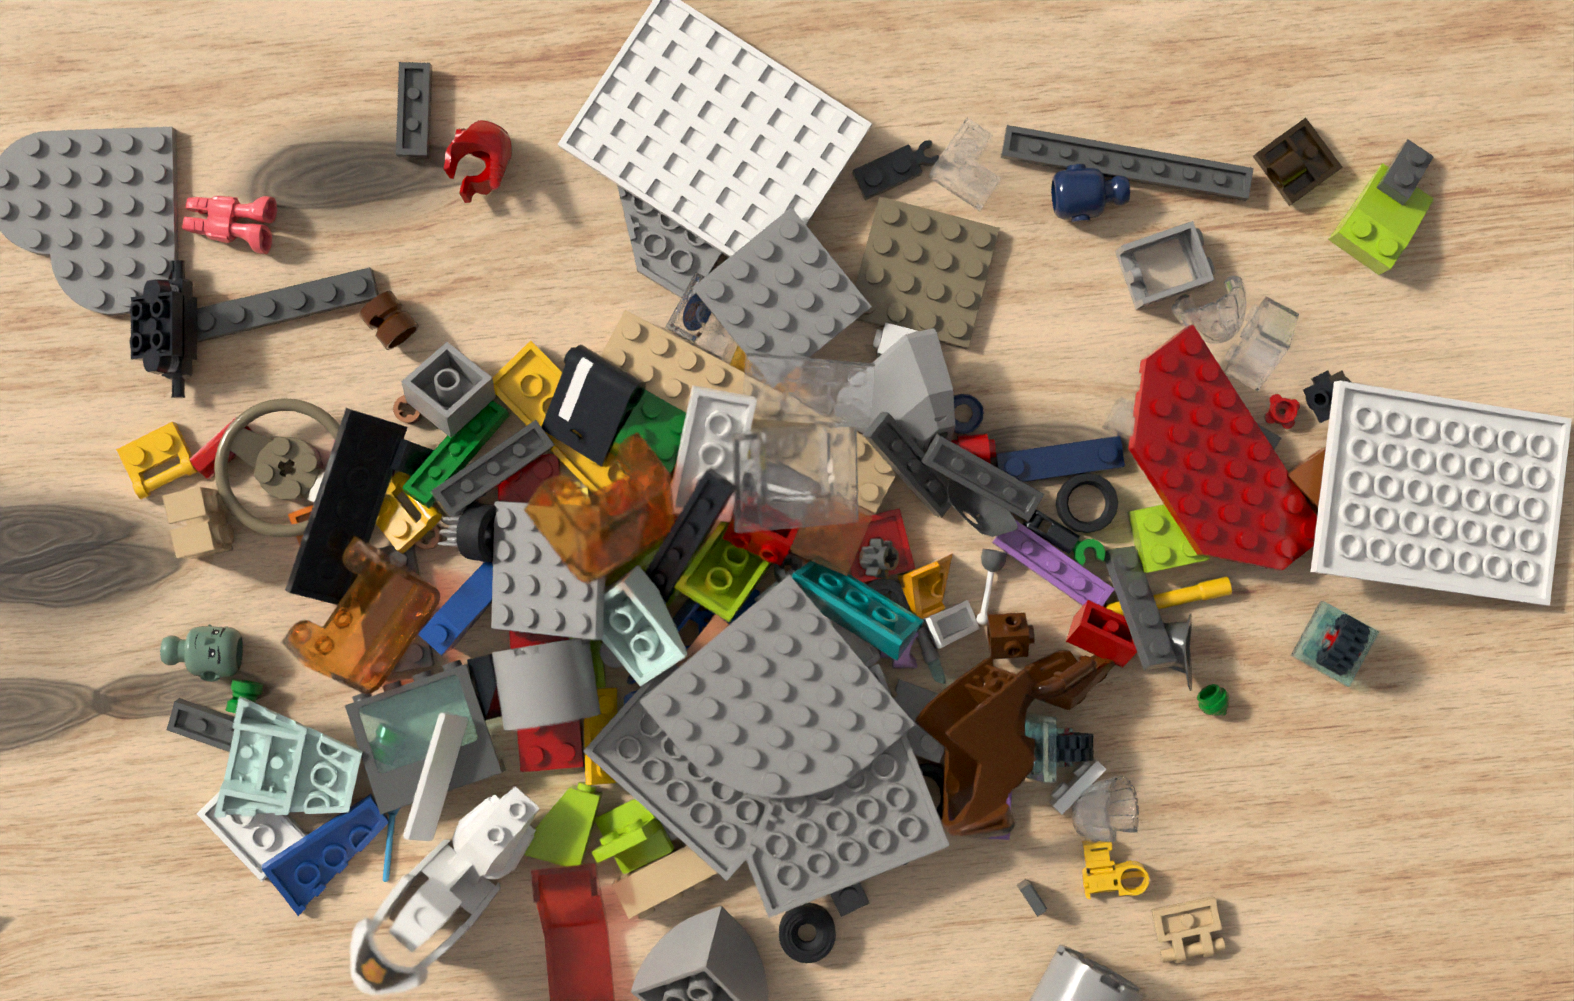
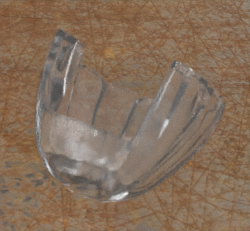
[1172,276,1247,344]
[1072,776,1139,842]

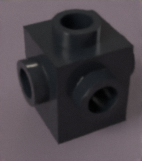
[1303,370,1352,423]

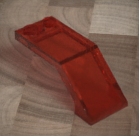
[531,863,615,1001]

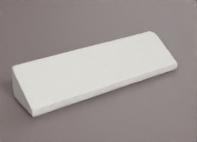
[403,711,468,841]

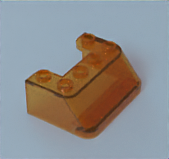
[524,432,675,583]
[281,536,440,694]

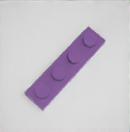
[992,520,1114,606]

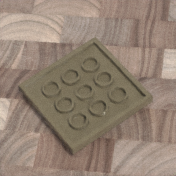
[856,196,1000,349]

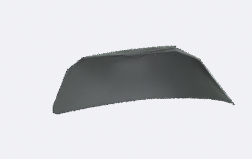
[947,478,1018,537]

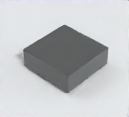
[1017,879,1047,917]

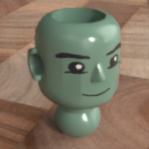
[160,624,243,682]

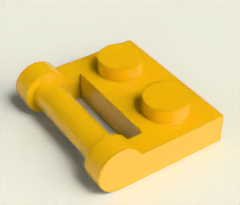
[116,422,198,500]
[376,471,442,554]

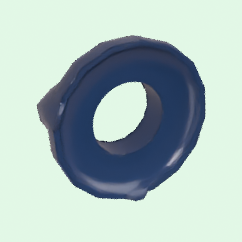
[954,394,984,434]

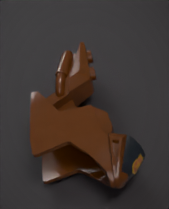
[915,650,1116,838]

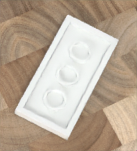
[667,385,757,522]

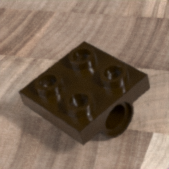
[1253,117,1343,206]

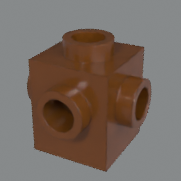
[987,612,1035,659]

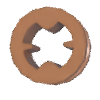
[393,395,423,424]
[415,524,443,550]

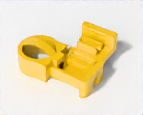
[1082,838,1149,899]

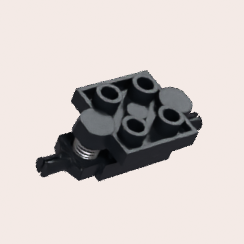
[129,260,197,398]

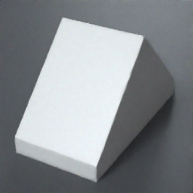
[923,600,980,649]

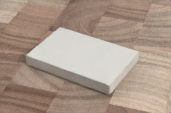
[197,792,308,882]

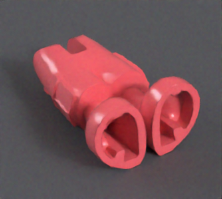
[182,196,277,254]

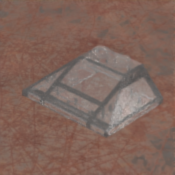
[732,425,858,533]

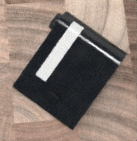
[541,345,646,467]

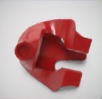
[443,120,512,203]

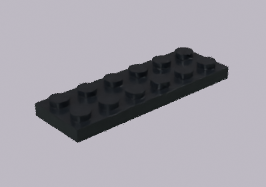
[285,408,408,607]

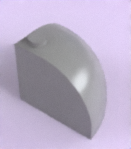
[631,906,768,1001]

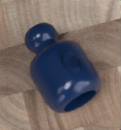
[1051,164,1130,223]

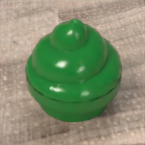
[1197,684,1229,716]

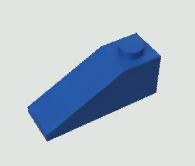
[418,562,493,655]

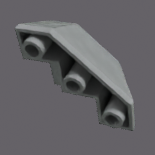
[834,328,955,453]

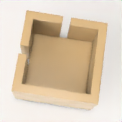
[163,487,234,559]

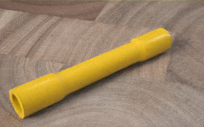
[1104,576,1232,616]

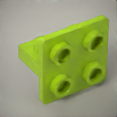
[592,798,674,874]

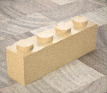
[612,844,717,919]

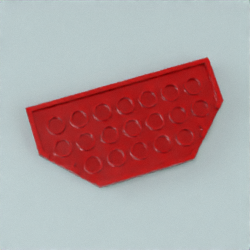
[1128,324,1317,571]

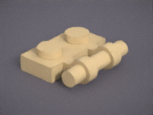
[1151,896,1225,963]

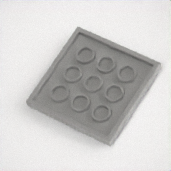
[692,207,872,388]
[491,501,607,640]

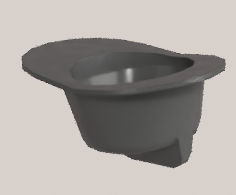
[1163,614,1192,691]

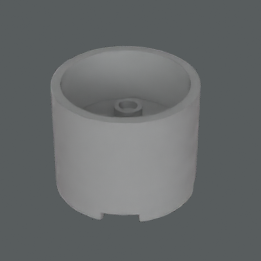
[492,638,601,730]
[1029,944,1146,1001]

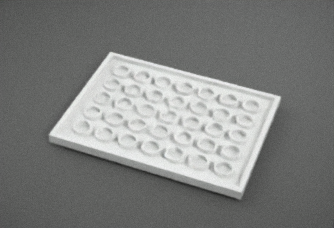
[1311,381,1572,606]

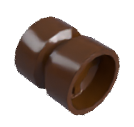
[359,290,419,350]

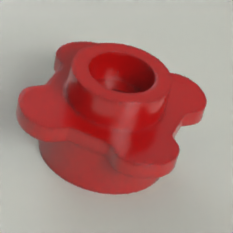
[1264,394,1300,429]

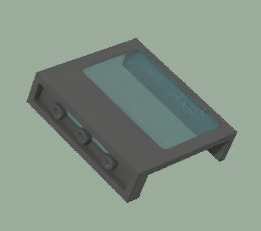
[345,660,506,815]

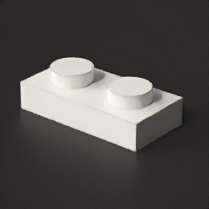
[1049,758,1106,814]

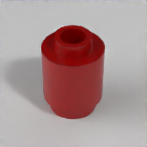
[951,433,996,463]

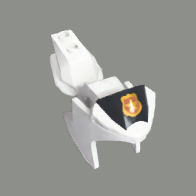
[351,787,540,995]

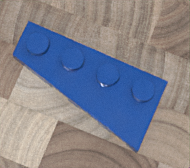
[262,794,389,916]

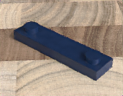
[995,436,1125,482]

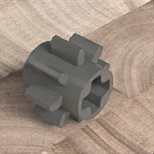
[859,539,899,578]

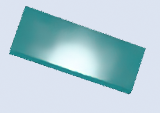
[791,555,924,661]

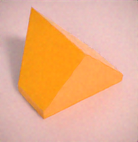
[897,553,953,619]

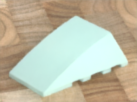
[214,696,362,818]

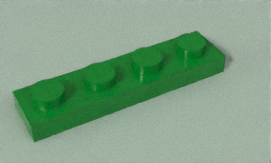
[402,400,509,509]

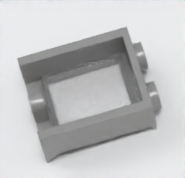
[1115,221,1215,310]

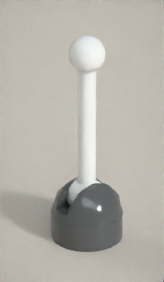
[977,549,1007,625]

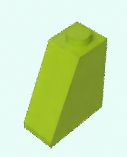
[524,781,603,870]

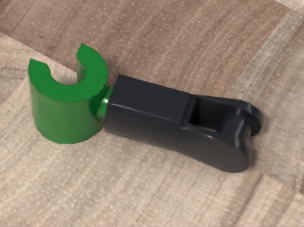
[1022,509,1105,566]

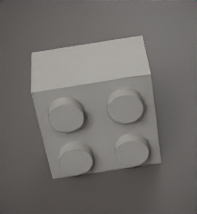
[401,342,496,438]

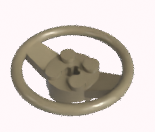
[214,398,340,538]

